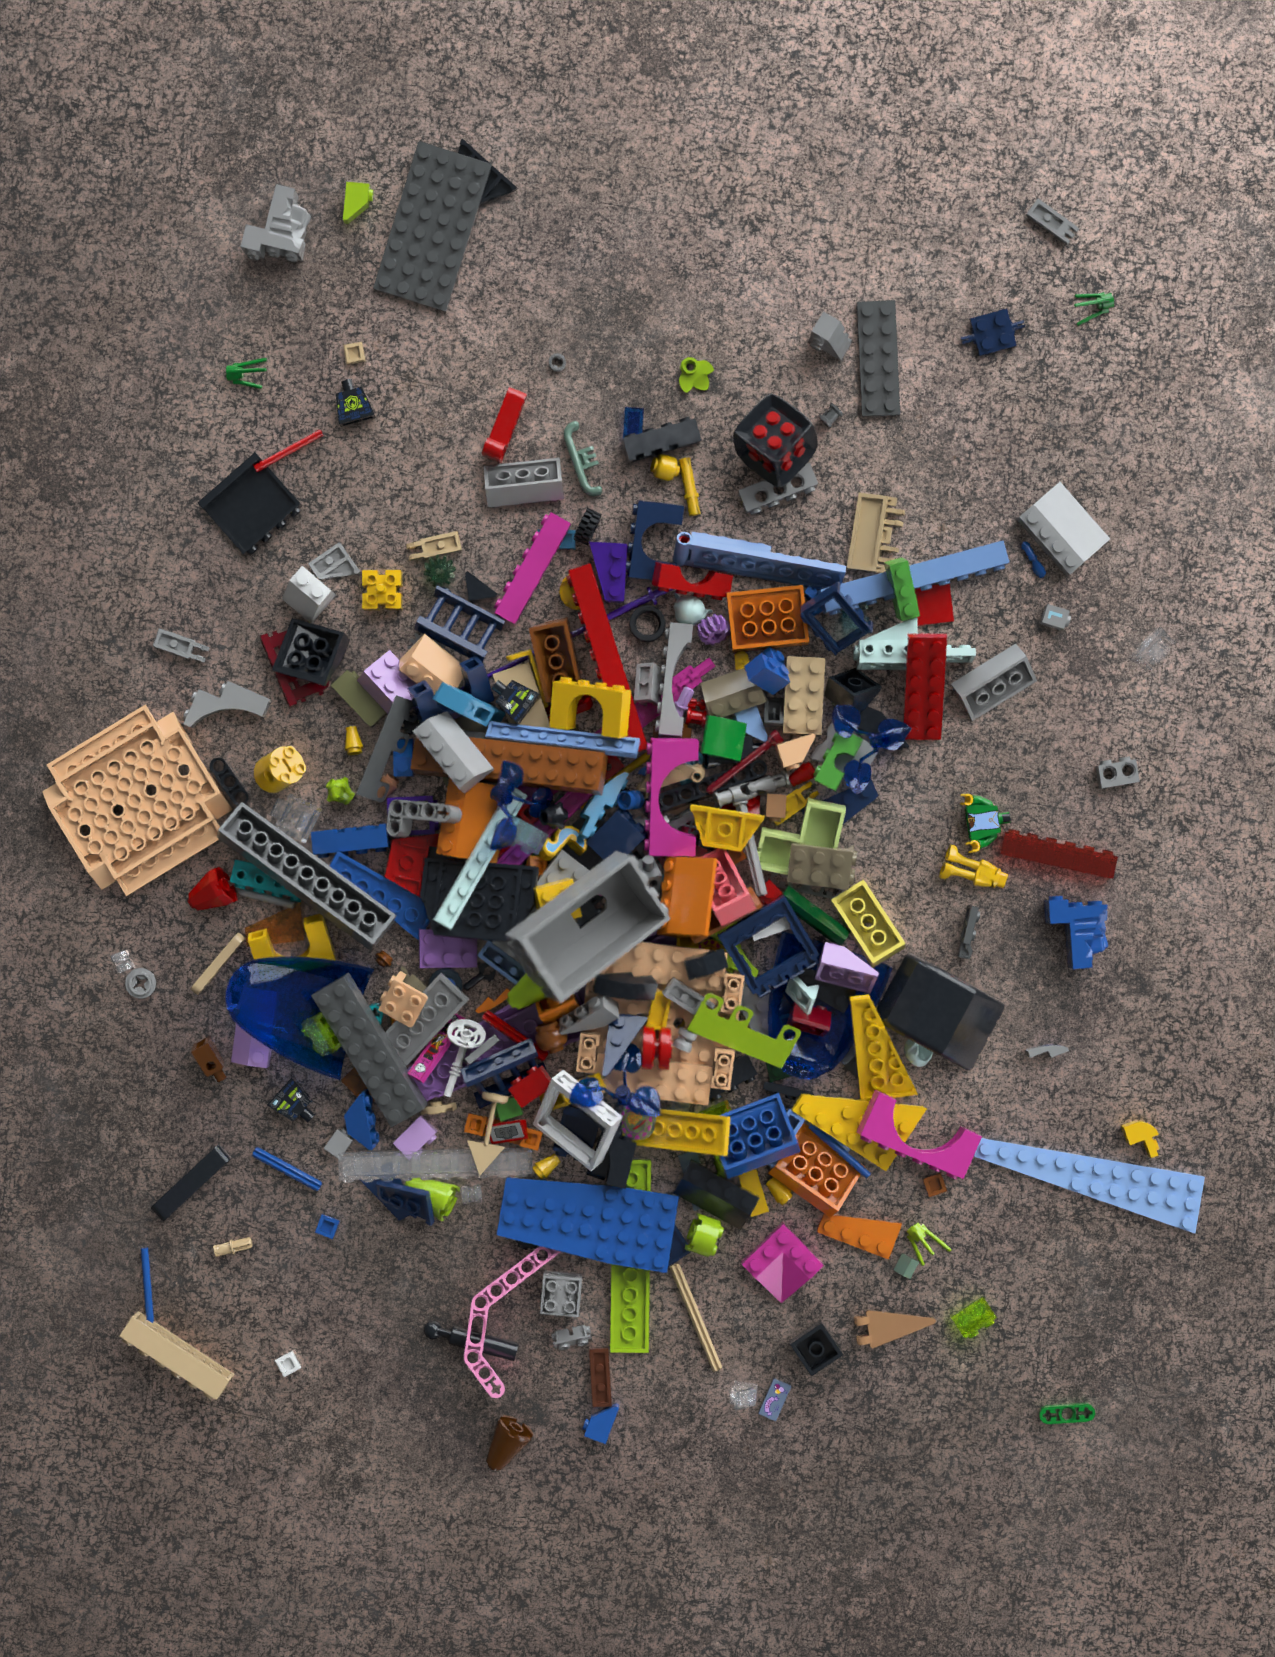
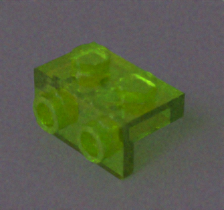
[950,1296,997,1339]

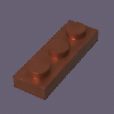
[589,1347,612,1407]

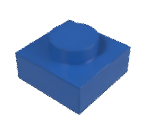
[315,1214,340,1239]

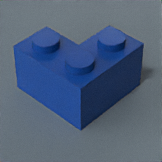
[745,647,790,695]

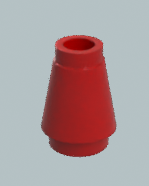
[789,761,815,787]

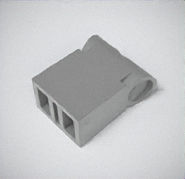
[809,718,880,784]

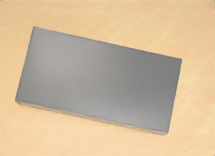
[463,1034,499,1065]

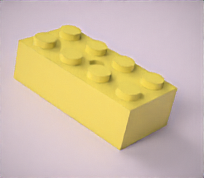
[831,879,905,968]

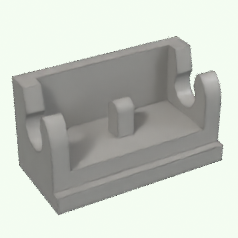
[634,662,662,706]

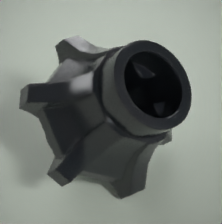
[539,802,568,830]

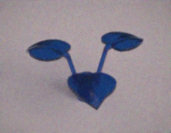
[832,705,911,794]
[490,761,554,850]
[569,1043,661,1116]

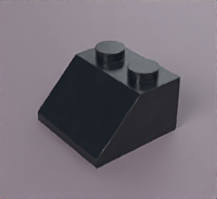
[824,668,882,715]

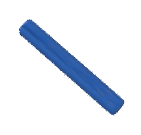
[252,1147,322,1191]

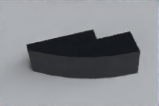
[592,972,658,1001]

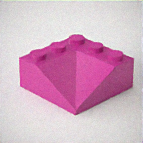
[741,1222,824,1303]

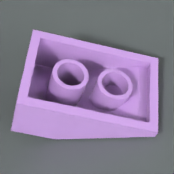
[814,942,878,993]

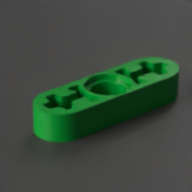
[1038,1403,1095,1424]

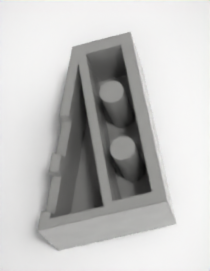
[808,311,853,360]

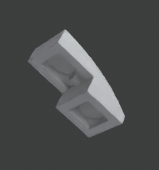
[1025,1044,1069,1058]

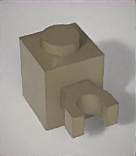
[394,966,428,992]

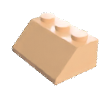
[399,634,464,695]
[775,734,815,771]

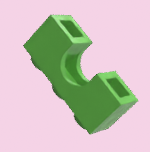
[884,557,920,621]
[814,729,863,792]

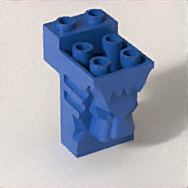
[1044,896,1108,969]

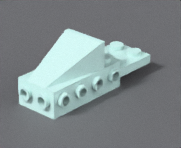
[853,617,976,670]

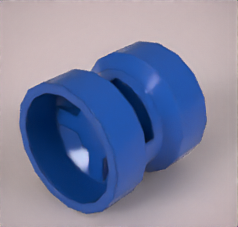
[617,790,644,810]

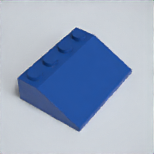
[719,1093,801,1179]

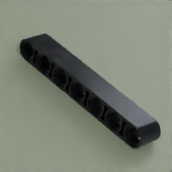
[641,760,767,817]

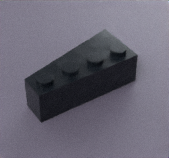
[621,416,702,464]

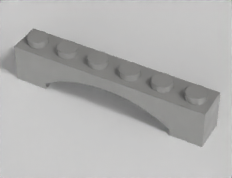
[655,622,693,738]

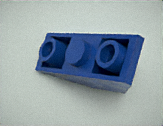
[344,1089,379,1150]

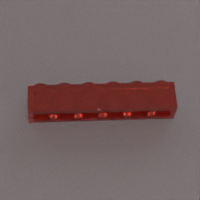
[998,829,1118,879]

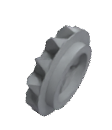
[125,968,157,999]

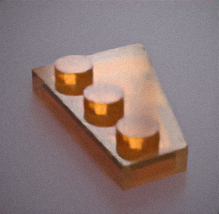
[245,902,305,947]

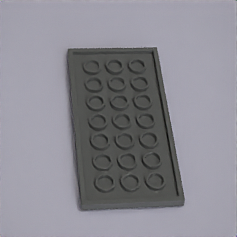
[373,141,492,312]

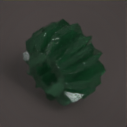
[423,554,456,587]

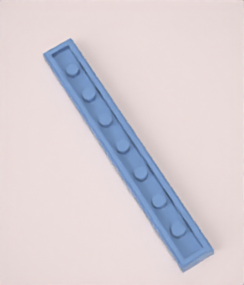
[485,721,640,758]

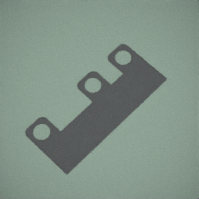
[356,695,418,802]

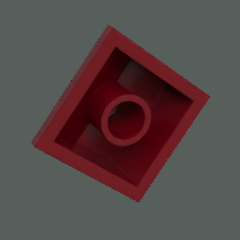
[787,1002,832,1037]

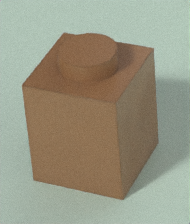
[765,794,787,822]

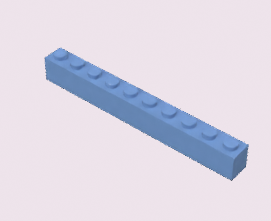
[818,541,1010,616]

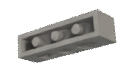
[738,463,818,515]

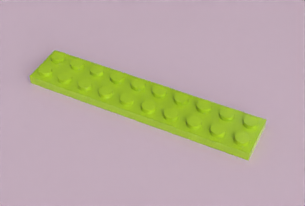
[610,1159,651,1353]

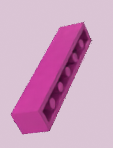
[494,512,572,625]

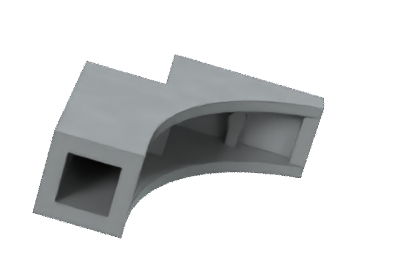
[183,681,272,728]

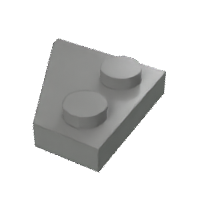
[308,542,361,580]

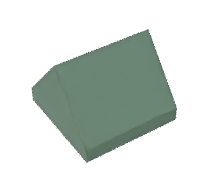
[893,1253,919,1279]

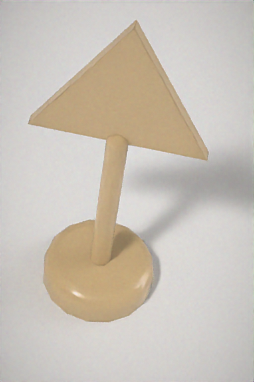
[467,1091,509,1175]

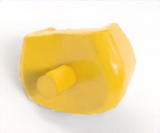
[734,651,749,670]

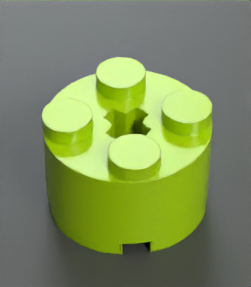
[685,1213,724,1257]

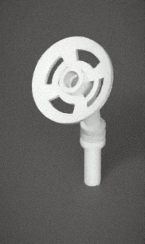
[443,1019,486,1097]

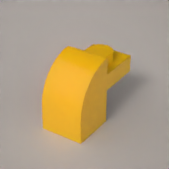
[1121,1121,1159,1158]

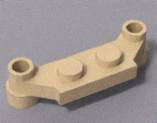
[636,763,706,799]

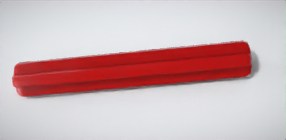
[482,1010,549,1061]

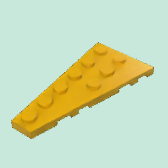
[850,994,918,1101]

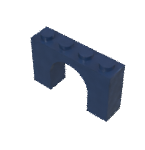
[626,500,684,580]
[408,656,495,725]

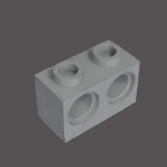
[1095,756,1140,789]

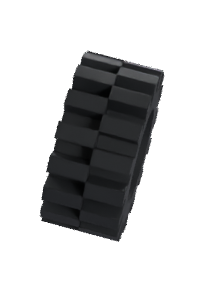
[573,508,602,546]

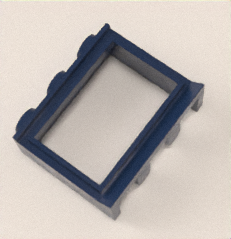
[800,581,873,656]

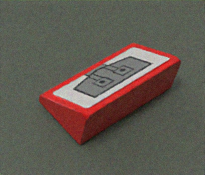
[486,1119,529,1144]

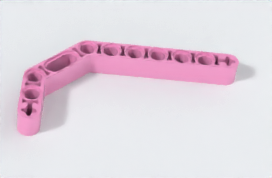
[464,1246,561,1398]

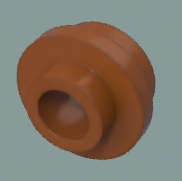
[375,950,393,968]

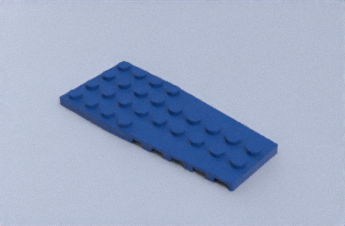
[497,1178,679,1273]

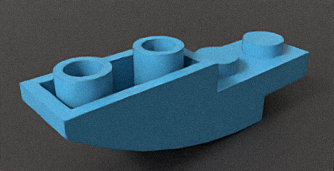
[433,682,506,726]
[578,772,629,840]

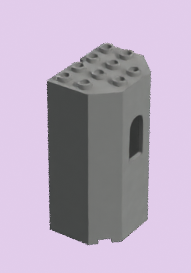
[506,851,670,1003]

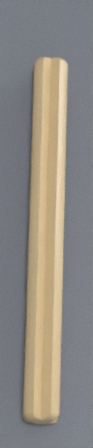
[670,1263,722,1372]

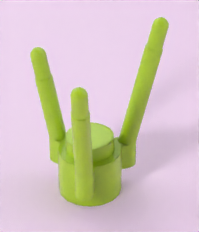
[906,1222,951,1266]

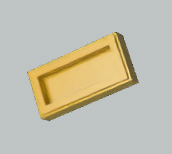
[646,990,672,1031]

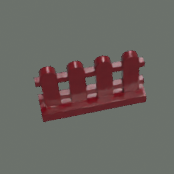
[259,630,329,709]

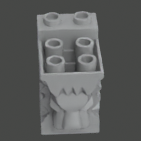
[240,184,311,262]

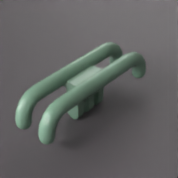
[563,421,602,497]

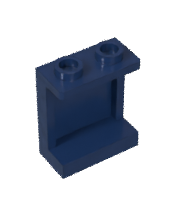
[586,808,648,860]
[552,1105,599,1161]

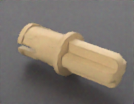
[213,1237,253,1257]

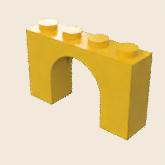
[549,677,631,738]
[248,913,336,981]

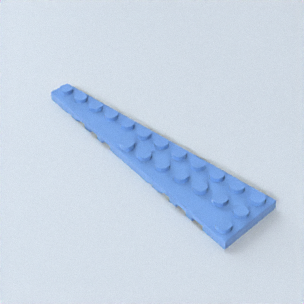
[974,1138,1205,1234]

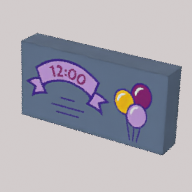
[758,1378,791,1421]

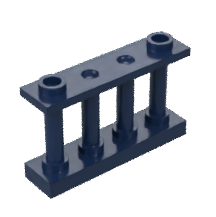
[414,585,505,663]
[460,1038,548,1109]

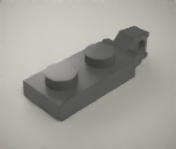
[957,905,980,959]

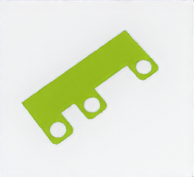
[687,993,801,1069]

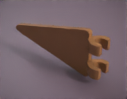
[854,1310,936,1348]

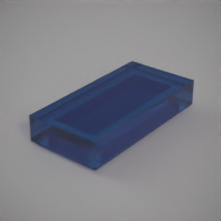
[623,407,644,438]

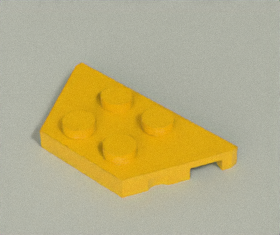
[690,804,765,852]

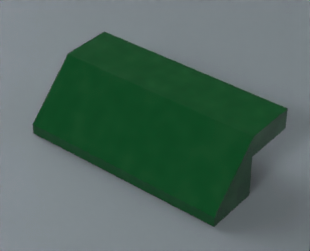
[779,886,851,946]

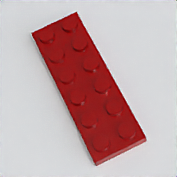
[902,634,947,740]

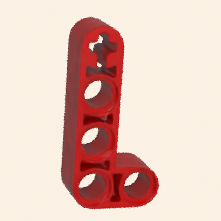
[482,387,527,463]

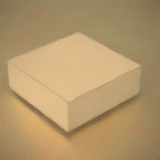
[343,342,366,365]

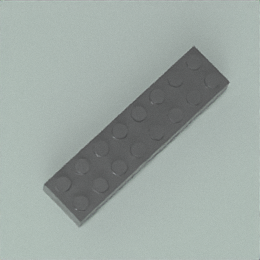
[312,973,428,1128]

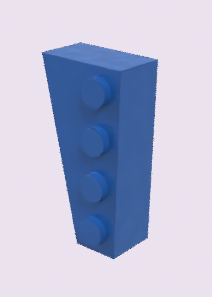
[311,824,391,858]

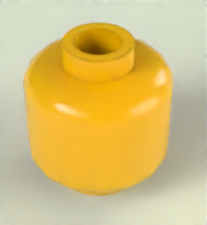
[650,454,680,481]

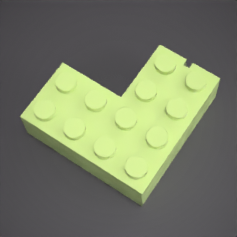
[757,798,846,875]

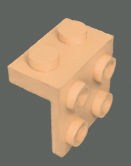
[378,971,428,1027]

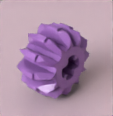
[697,614,730,646]

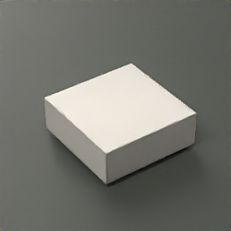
[275,1351,301,1377]

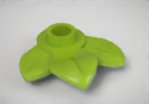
[679,357,714,393]

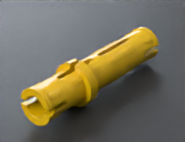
[678,457,701,516]

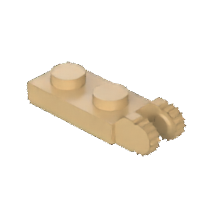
[406,531,462,561]

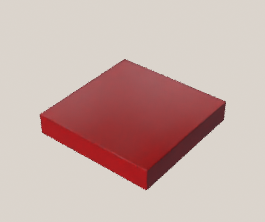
[914,584,954,626]

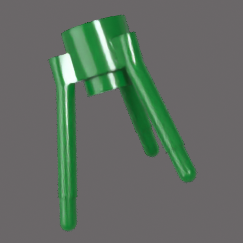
[1074,292,1114,326]
[226,358,267,389]

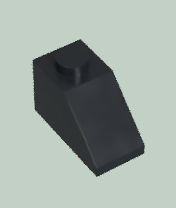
[684,948,728,980]

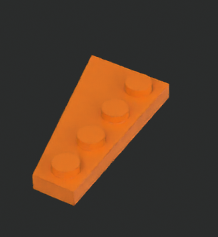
[817,1213,902,1260]

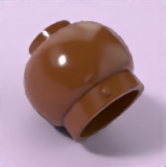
[535,1019,568,1054]

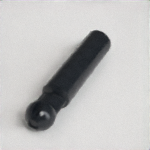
[423,1321,519,1361]

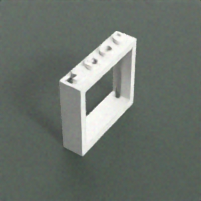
[533,1070,622,1171]

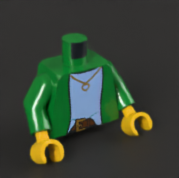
[960,794,1011,853]

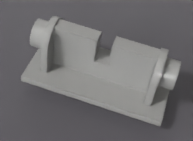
[552,1325,593,1350]

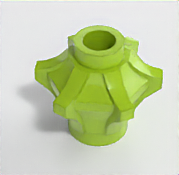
[326,777,355,805]

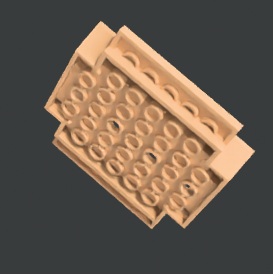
[42,705,233,896]
[576,942,744,1105]

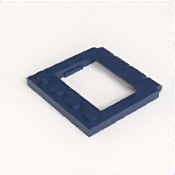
[718,895,819,998]

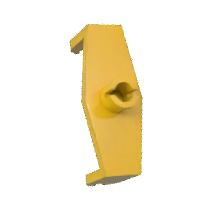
[506,649,548,708]

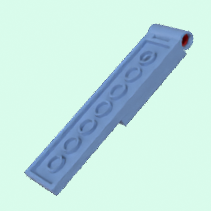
[673,532,846,590]

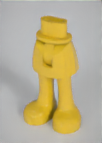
[939,844,1008,888]

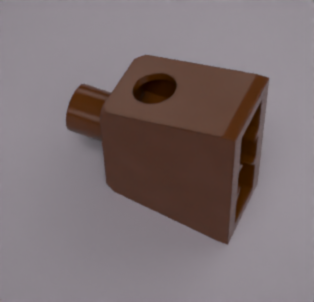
[191,1036,226,1083]

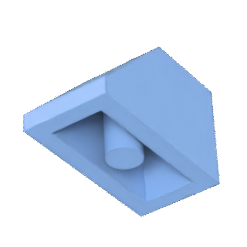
[732,706,768,742]

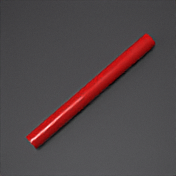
[253,429,324,472]

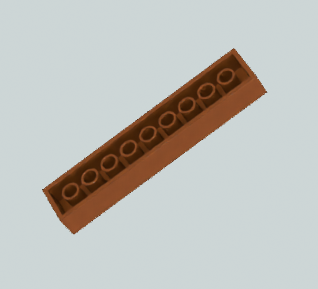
[410,736,608,795]

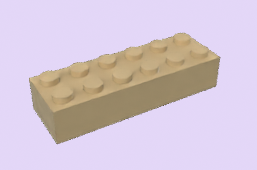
[120,1311,234,1400]

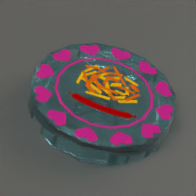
[621,1102,656,1140]

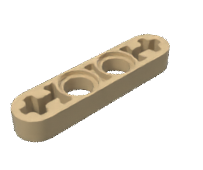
[191,932,246,995]

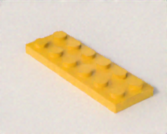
[622,1105,730,1156]

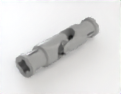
[713,771,790,809]

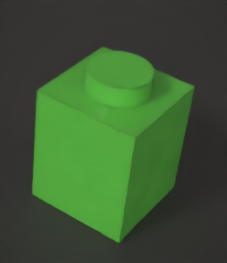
[494,1096,523,1121]

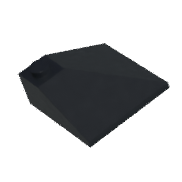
[272,618,350,686]

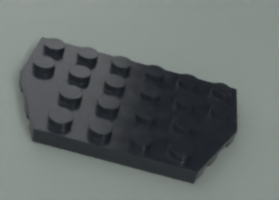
[420,858,539,942]

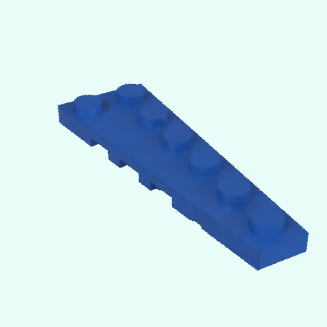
[329,850,430,940]

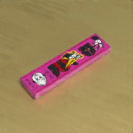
[407,1014,465,1083]

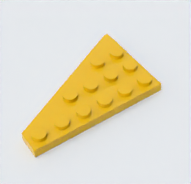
[791,1094,927,1171]

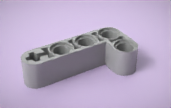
[386,800,462,838]

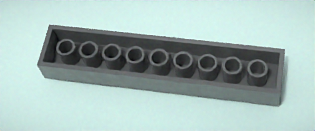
[217,802,396,951]

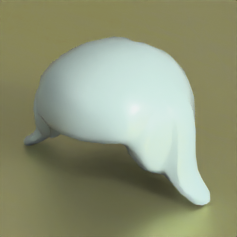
[674,593,713,626]
[904,1039,933,1067]

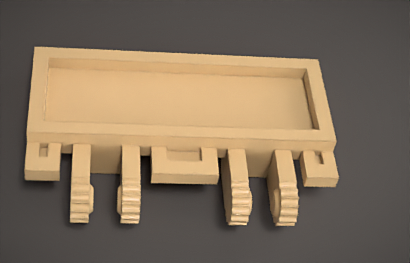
[847,493,905,573]

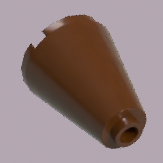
[486,1415,533,1471]

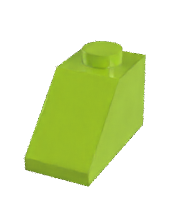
[343,182,374,224]

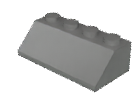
[484,458,564,507]
[951,644,1037,721]
[413,712,494,794]

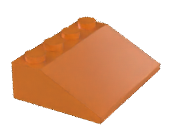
[726,585,809,653]
[436,777,508,863]
[657,857,717,938]
[768,1123,865,1218]

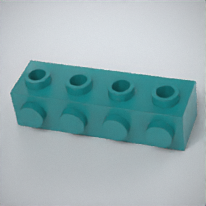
[230,859,301,902]

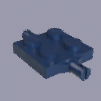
[960,308,1025,356]

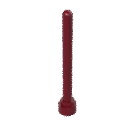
[706,730,785,794]

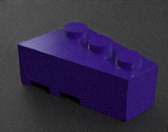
[589,542,627,603]

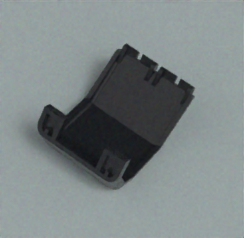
[876,952,1005,1070]

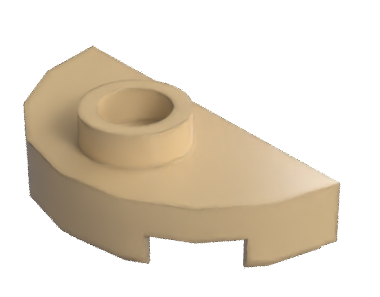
[419,1101,457,1115]

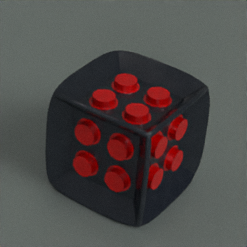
[733,393,818,488]

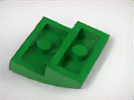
[701,715,747,761]

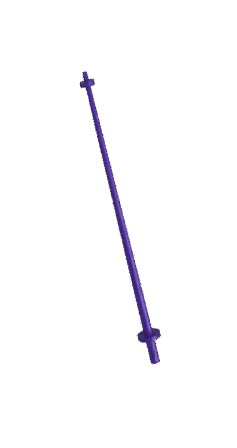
[459,587,674,691]

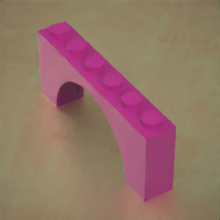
[644,738,699,856]
[856,1090,982,1179]

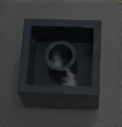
[789,1320,843,1377]

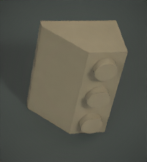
[700,668,767,717]

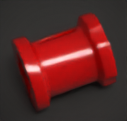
[685,708,707,728]

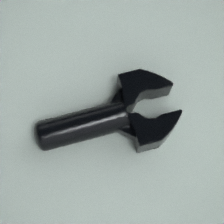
[463,963,496,991]

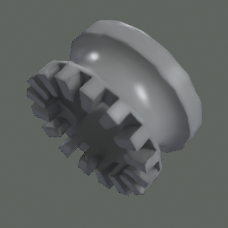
[549,353,566,372]

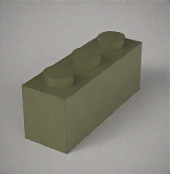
[331,670,387,728]

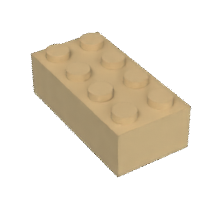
[782,656,825,736]

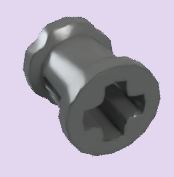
[818,403,844,428]

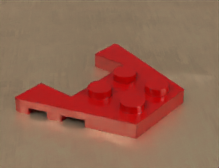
[384,833,440,898]

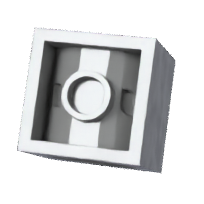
[540,1270,583,1317]

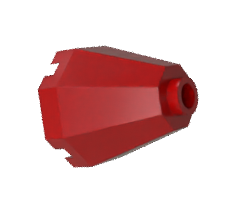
[188,866,238,911]

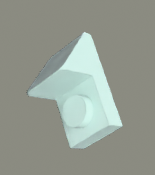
[785,976,819,1015]

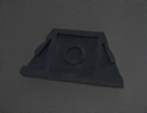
[458,139,517,205]

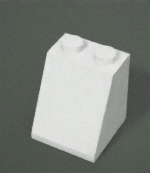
[282,566,336,623]

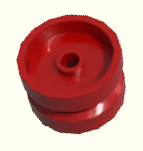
[642,1027,672,1071]

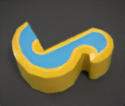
[538,825,587,861]

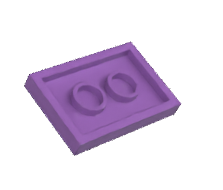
[419,929,477,968]

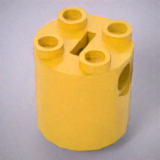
[254,746,306,793]

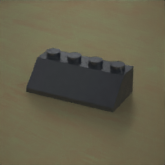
[673,1159,760,1230]

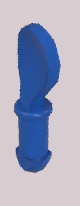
[1021,541,1046,578]

